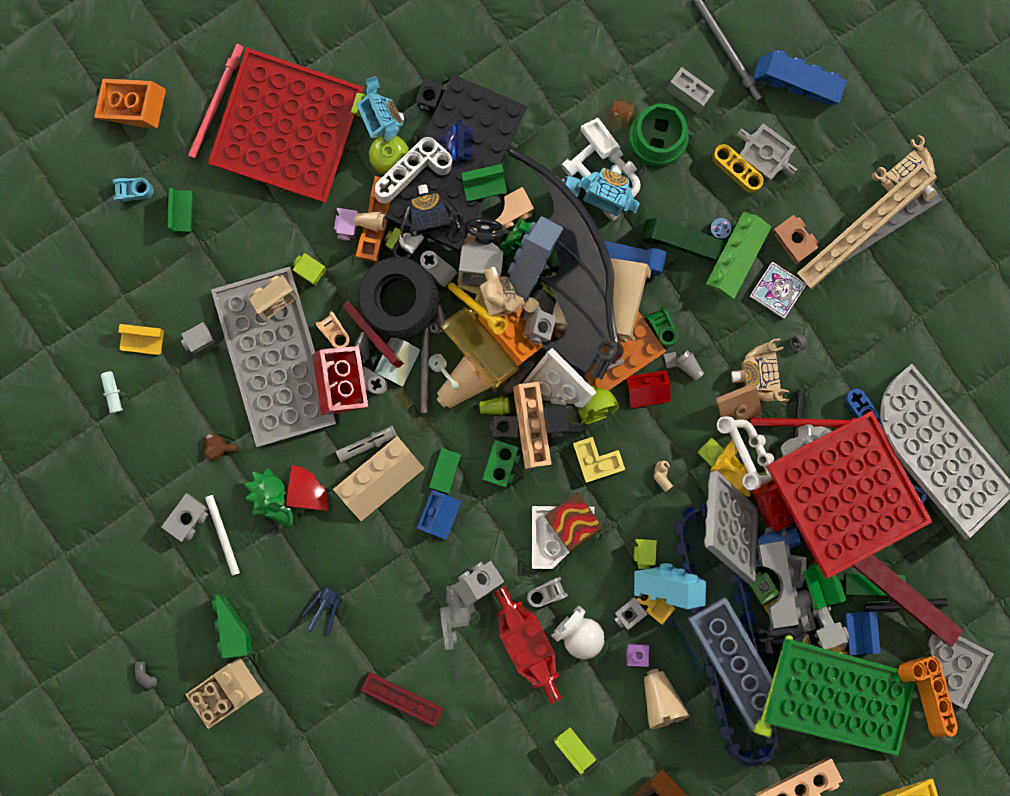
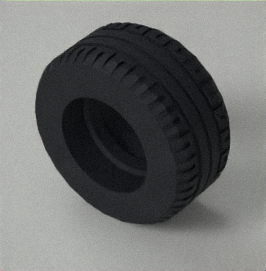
[358,257,440,338]

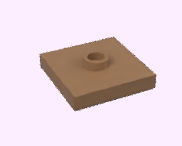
[716,383,762,420]

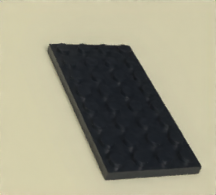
[385,74,527,252]

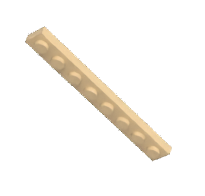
[797,162,937,289]

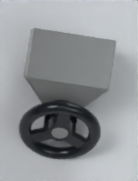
[458,218,506,287]

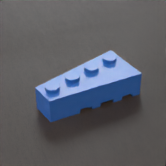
[753,50,847,106]

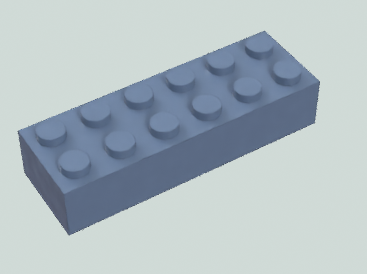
[687,597,773,731]

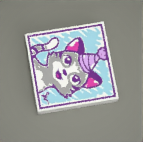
[749,262,807,319]

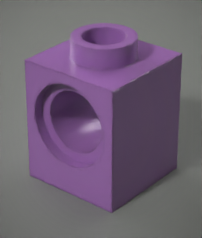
[626,644,649,667]

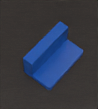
[417,490,461,539]
[844,611,881,655]

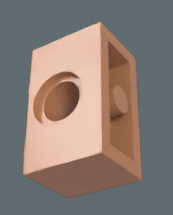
[772,215,819,264]

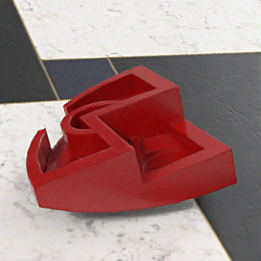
[286,465,329,511]

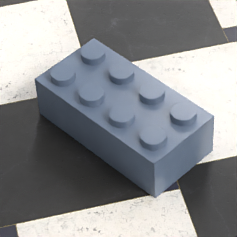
[507,216,563,308]

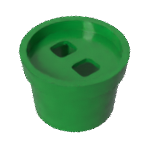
[628,104,689,167]

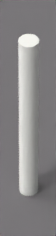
[205,495,240,576]

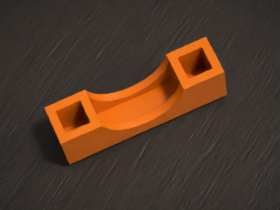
[356,176,393,264]

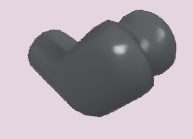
[135,661,157,689]

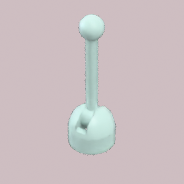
[428,354,459,389]

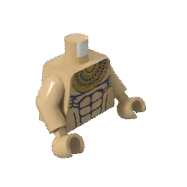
[872,135,936,200]
[480,267,539,316]
[731,338,789,402]

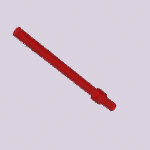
[751,417,857,428]

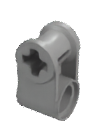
[420,251,458,288]
[362,366,388,395]
[527,577,568,607]

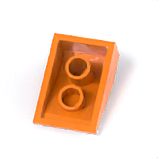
[94,79,166,128]

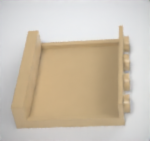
[553,258,652,343]

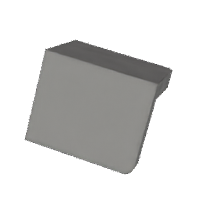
[787,555,806,588]

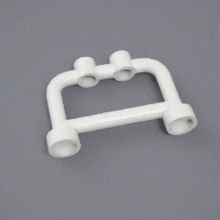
[561,144,641,221]
[717,416,774,490]

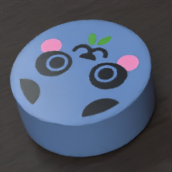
[710,218,731,239]

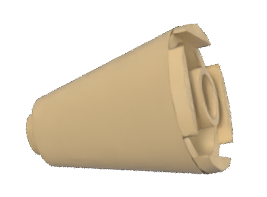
[437,353,494,408]
[644,669,689,729]

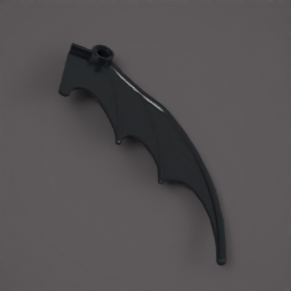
[509,149,624,380]

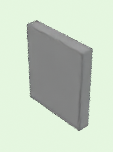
[663,352,677,368]

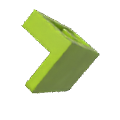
[554,727,596,774]

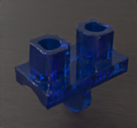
[440,120,473,162]

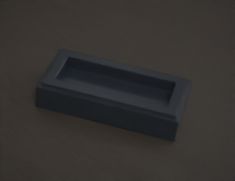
[503,358,536,397]

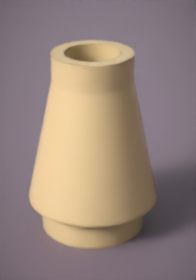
[354,212,386,232]

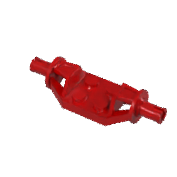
[493,586,562,704]

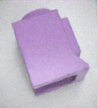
[334,208,358,241]

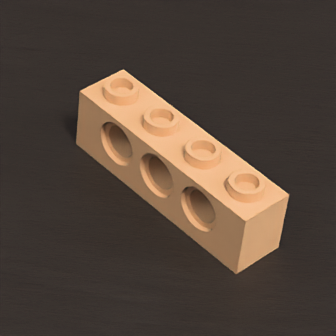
[513,382,551,469]
[755,757,843,796]

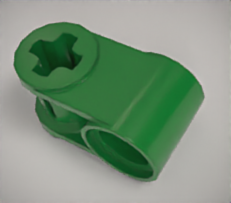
[645,306,678,348]

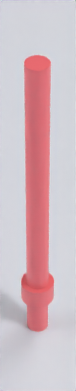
[188,44,244,159]

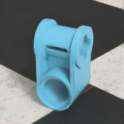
[112,178,154,202]

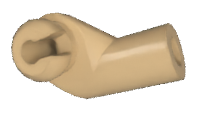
[654,460,673,492]

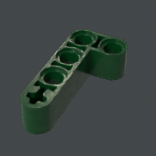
[640,218,726,262]

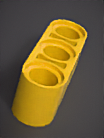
[712,144,764,193]

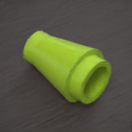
[480,396,510,416]

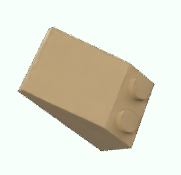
[249,275,299,321]

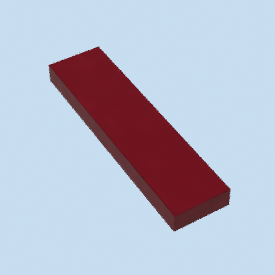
[343,301,404,368]
[360,672,444,727]

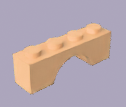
[461,187,534,249]

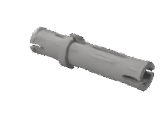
[336,425,397,463]

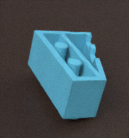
[634,563,706,609]

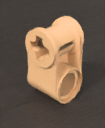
[315,312,351,348]

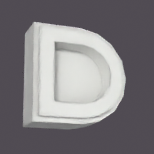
[399,233,424,255]

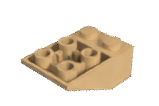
[185,657,263,729]

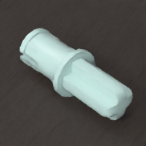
[101,372,123,413]

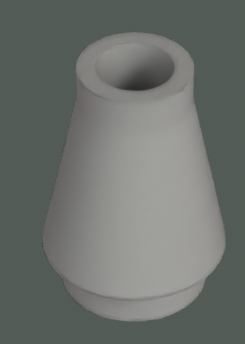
[675,350,704,381]

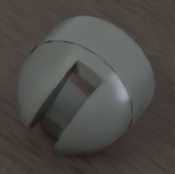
[790,334,808,351]

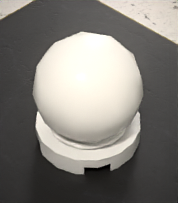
[551,606,604,659]

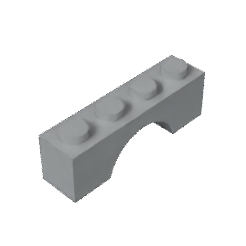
[757,541,801,628]

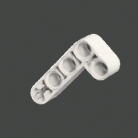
[375,137,452,204]

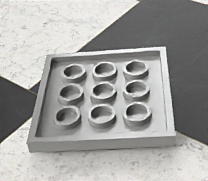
[704,471,758,583]

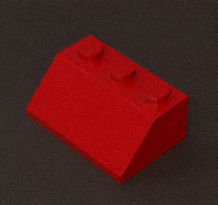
[312,346,368,415]

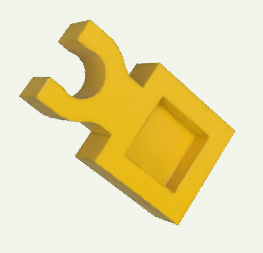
[636,595,675,625]

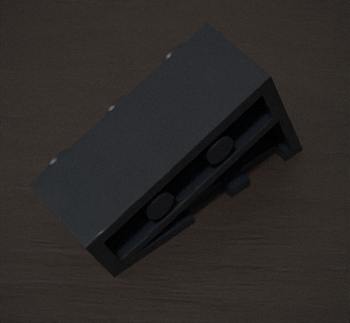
[543,405,587,440]

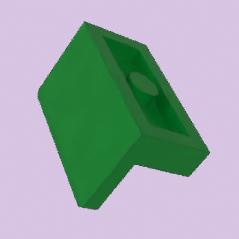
[461,164,507,202]
[168,188,193,233]
[803,563,846,610]

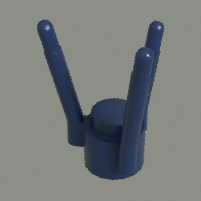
[302,587,340,636]

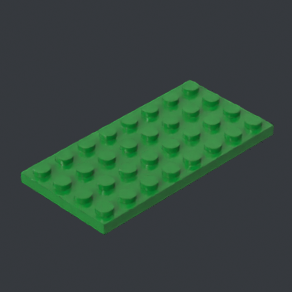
[764,638,916,756]

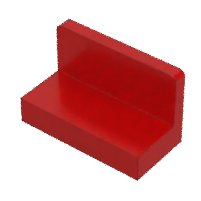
[626,370,671,408]

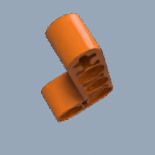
[898,657,958,737]

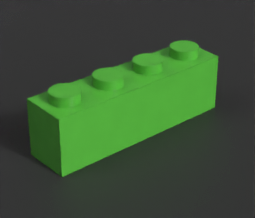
[706,212,771,299]

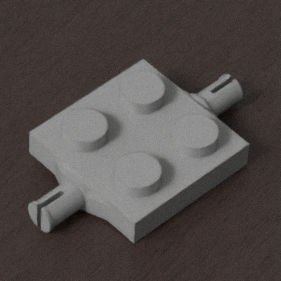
[737,124,797,181]

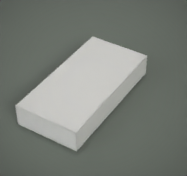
[581,118,620,159]

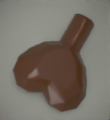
[204,434,238,461]

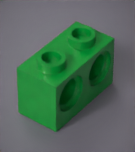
[482,440,521,488]

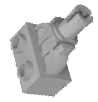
[809,592,849,653]

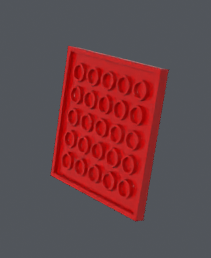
[208,47,364,203]
[766,411,932,579]

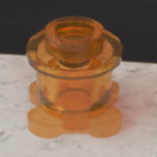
[611,97,636,123]

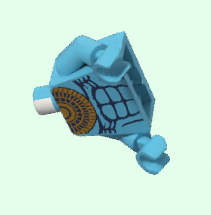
[356,76,404,141]
[577,165,639,217]

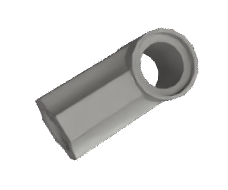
[794,589,816,632]

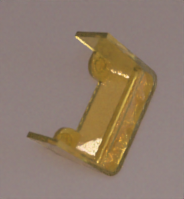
[440,306,519,393]

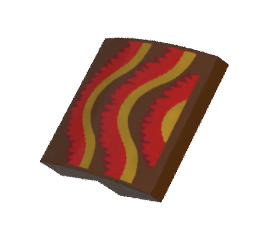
[544,492,604,552]

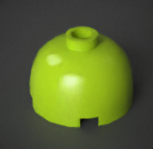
[369,136,409,175]
[577,386,619,424]

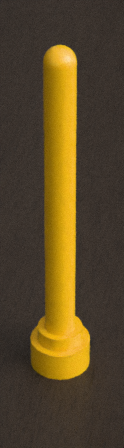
[447,282,507,334]

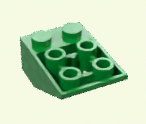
[212,594,252,658]

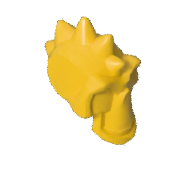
[711,437,751,497]

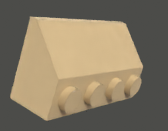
[333,436,424,521]

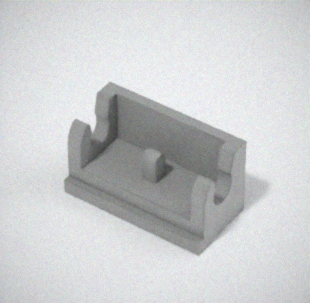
[666,67,714,114]

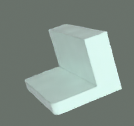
[374,337,420,386]

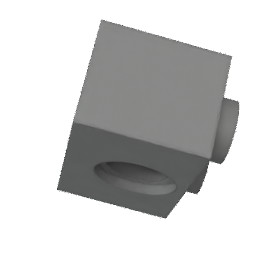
[162,493,209,542]
[453,561,504,607]

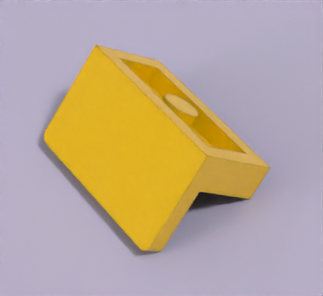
[119,324,164,355]

